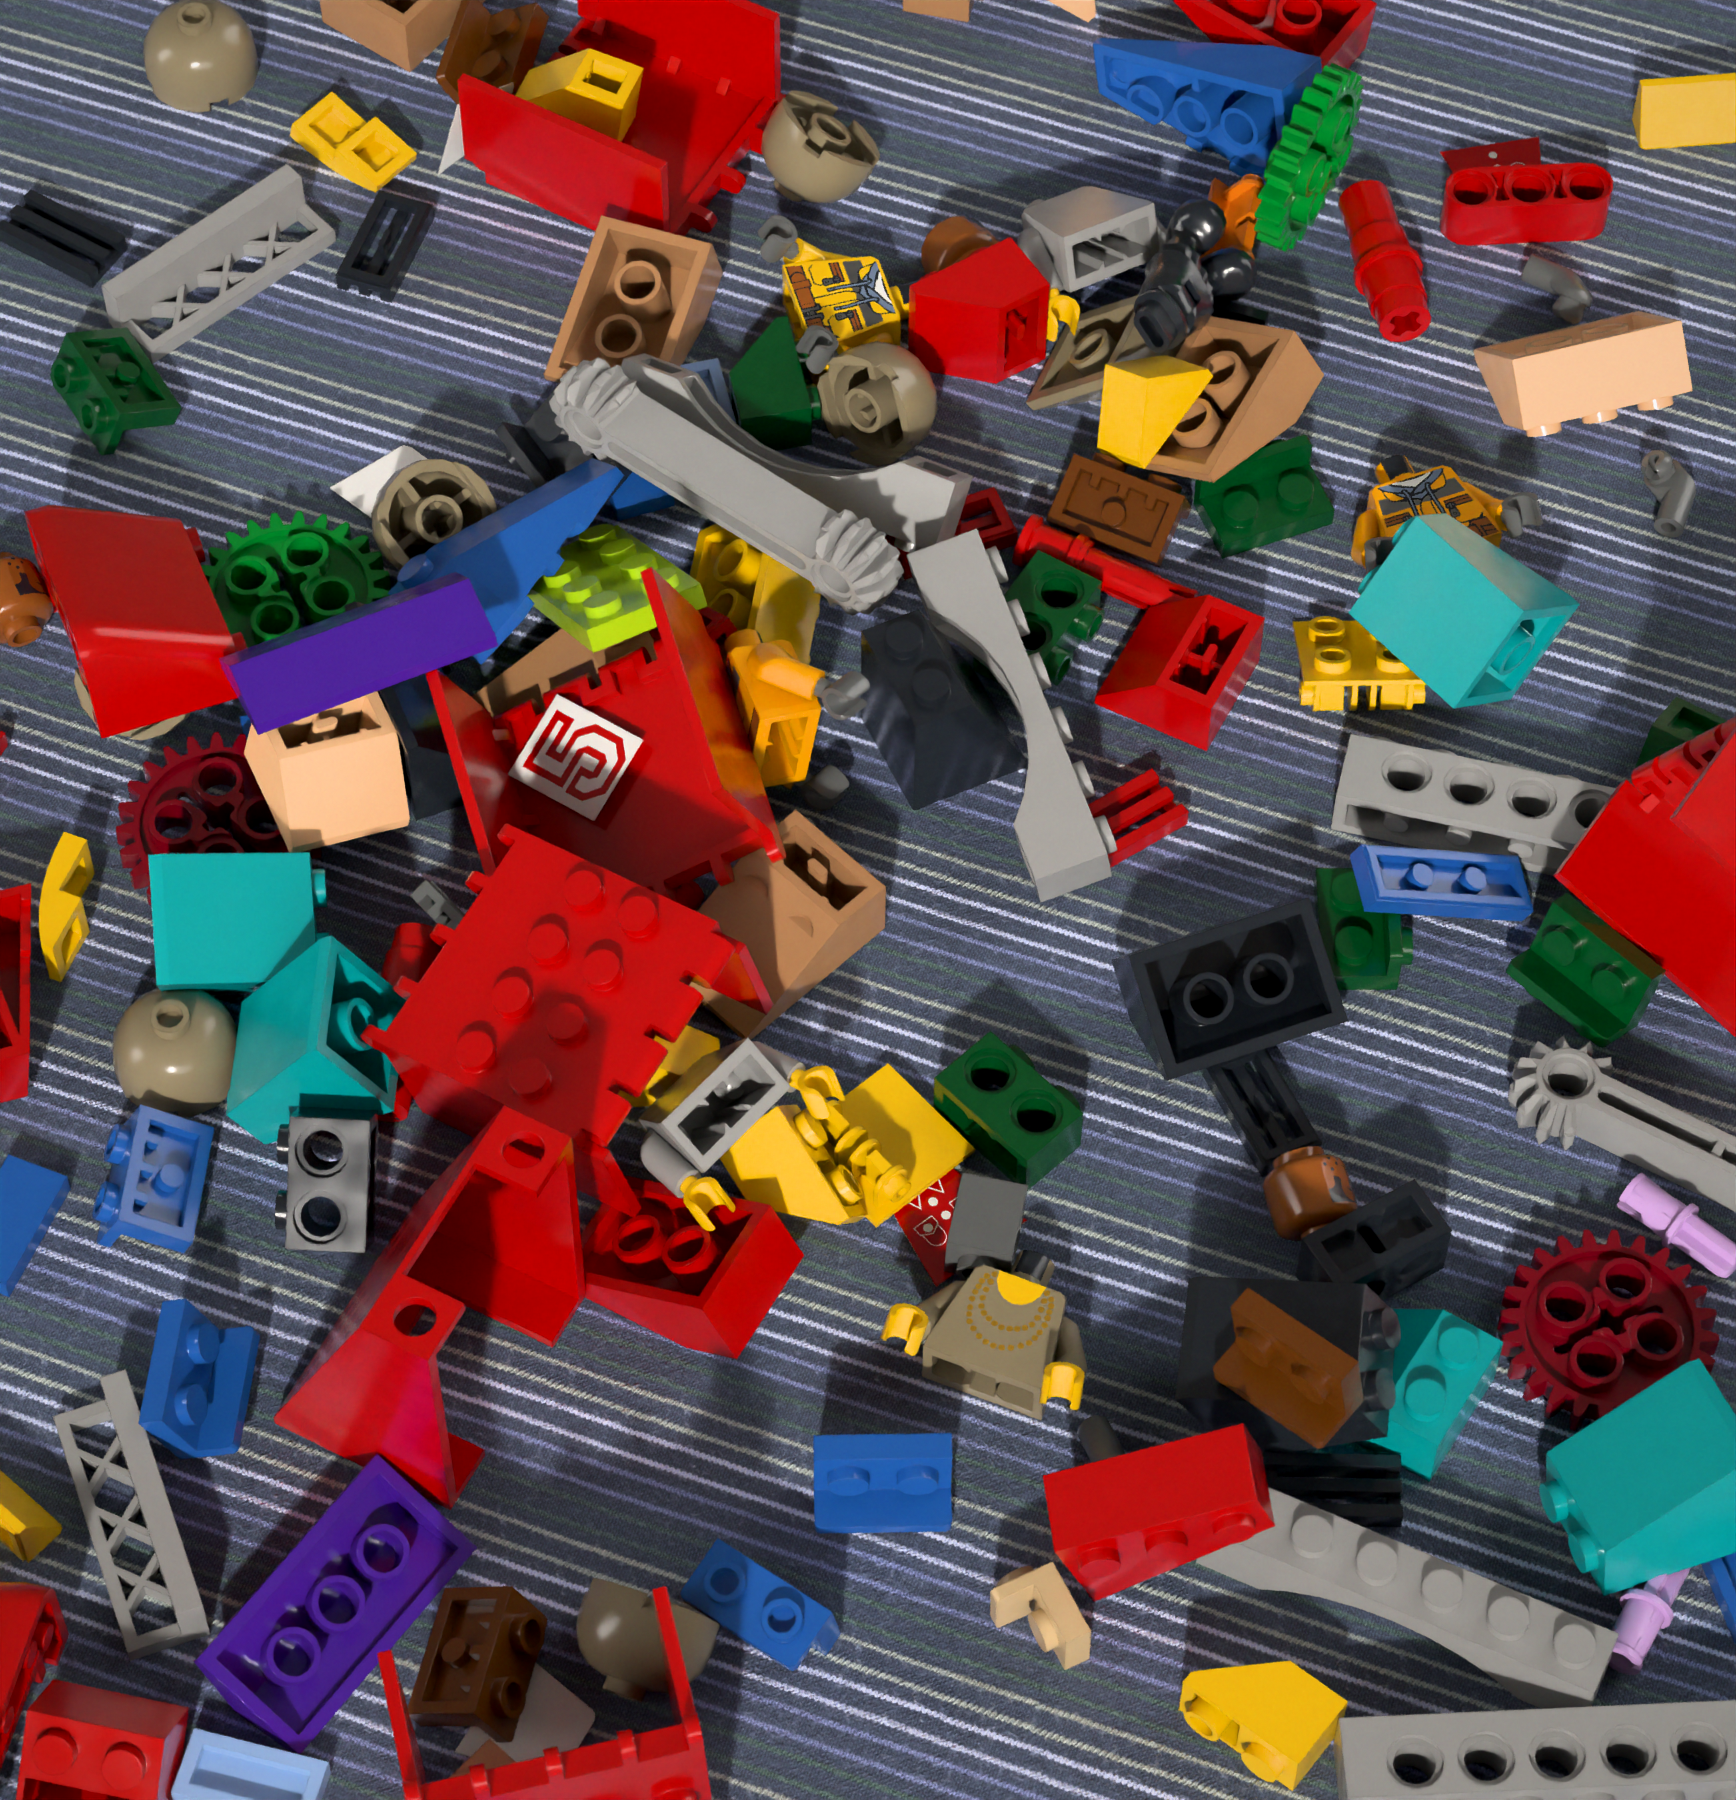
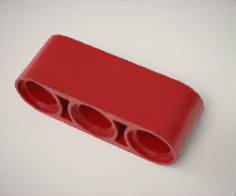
[1439,162,1613,246]

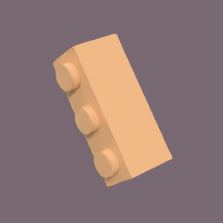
[1473,311,1692,437]

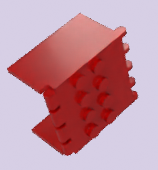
[457,0,787,237]
[426,567,786,902]
[1553,716,1736,1037]
[360,824,773,1218]
[377,1586,712,1800]

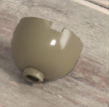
[143,0,259,113]
[761,90,880,203]
[817,341,938,466]
[371,459,497,571]
[113,988,238,1117]
[576,1578,720,1703]

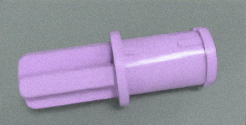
[1617,1173,1736,1278]
[1608,1568,1691,1675]

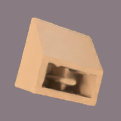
[244,691,410,853]

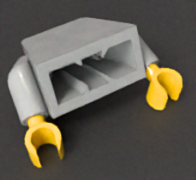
[1018,186,1167,341]
[639,1038,846,1231]

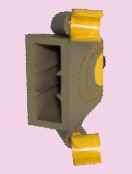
[880,1250,1088,1420]

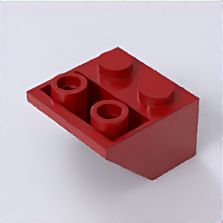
[908,237,1050,384]
[1095,594,1265,751]
[16,1679,189,1800]

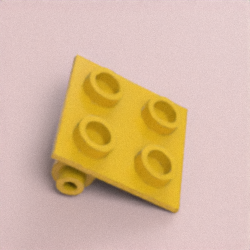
[1292,616,1427,711]
[806,1063,975,1228]

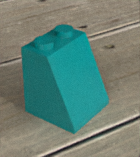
[1349,513,1580,709]
[148,852,330,996]
[226,935,407,1144]
[1539,1358,1736,1596]

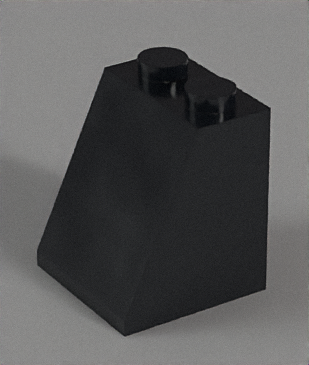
[861,609,1026,811]
[1175,1276,1401,1457]

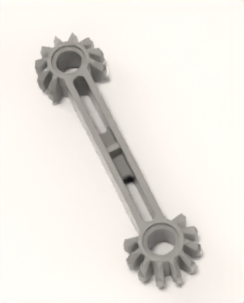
[549,357,904,616]
[1508,1035,1736,1212]

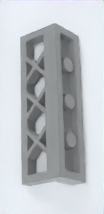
[102,164,336,364]
[53,1369,210,1661]

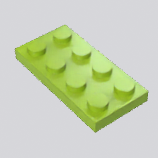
[527,524,708,653]

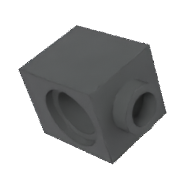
[944,1172,1028,1281]

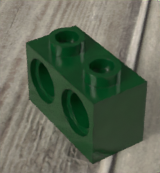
[973,550,1105,693]
[933,1031,1083,1191]

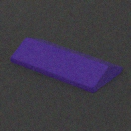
[219,572,498,735]
[193,1454,477,1755]

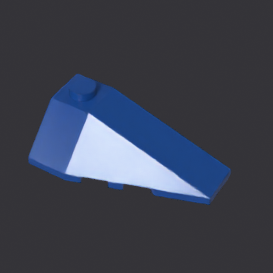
[1093,38,1322,184]
[387,458,624,665]

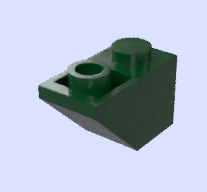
[729,316,821,451]

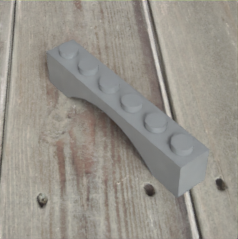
[621,353,973,553]
[907,529,1117,902]
[1196,1487,1619,1709]

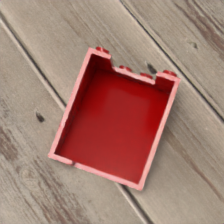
[273,1105,586,1510]

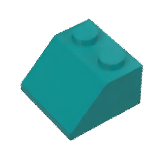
[1358,1309,1503,1482]

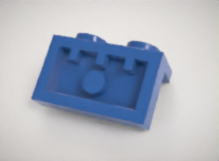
[92,1104,214,1253]
[138,1298,260,1459]
[813,1433,953,1534]
[680,1538,841,1671]

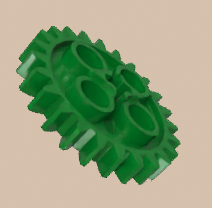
[1254,63,1364,252]
[201,511,391,648]

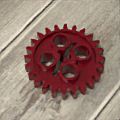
[116,732,322,906]
[1497,1229,1720,1431]

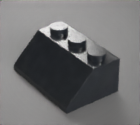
[344,601,464,821]
[1111,897,1348,1081]

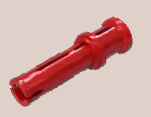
[1012,513,1198,611]

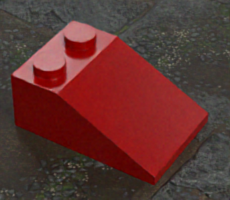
[1173,0,1377,70]
[581,1176,804,1359]

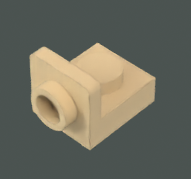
[990,1561,1091,1670]

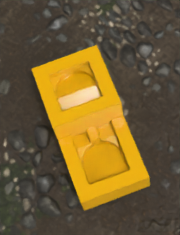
[290,92,417,193]
[39,832,95,982]

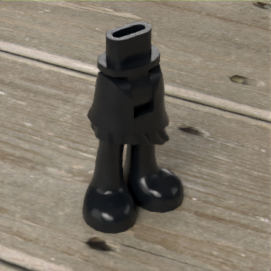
[1134,199,1258,353]

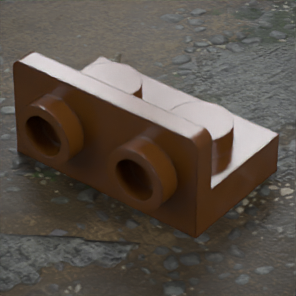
[436,0,549,104]
[1046,452,1192,568]
[1213,1287,1364,1449]
[408,1586,547,1743]

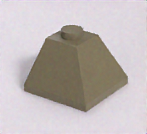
[1026,295,1186,411]

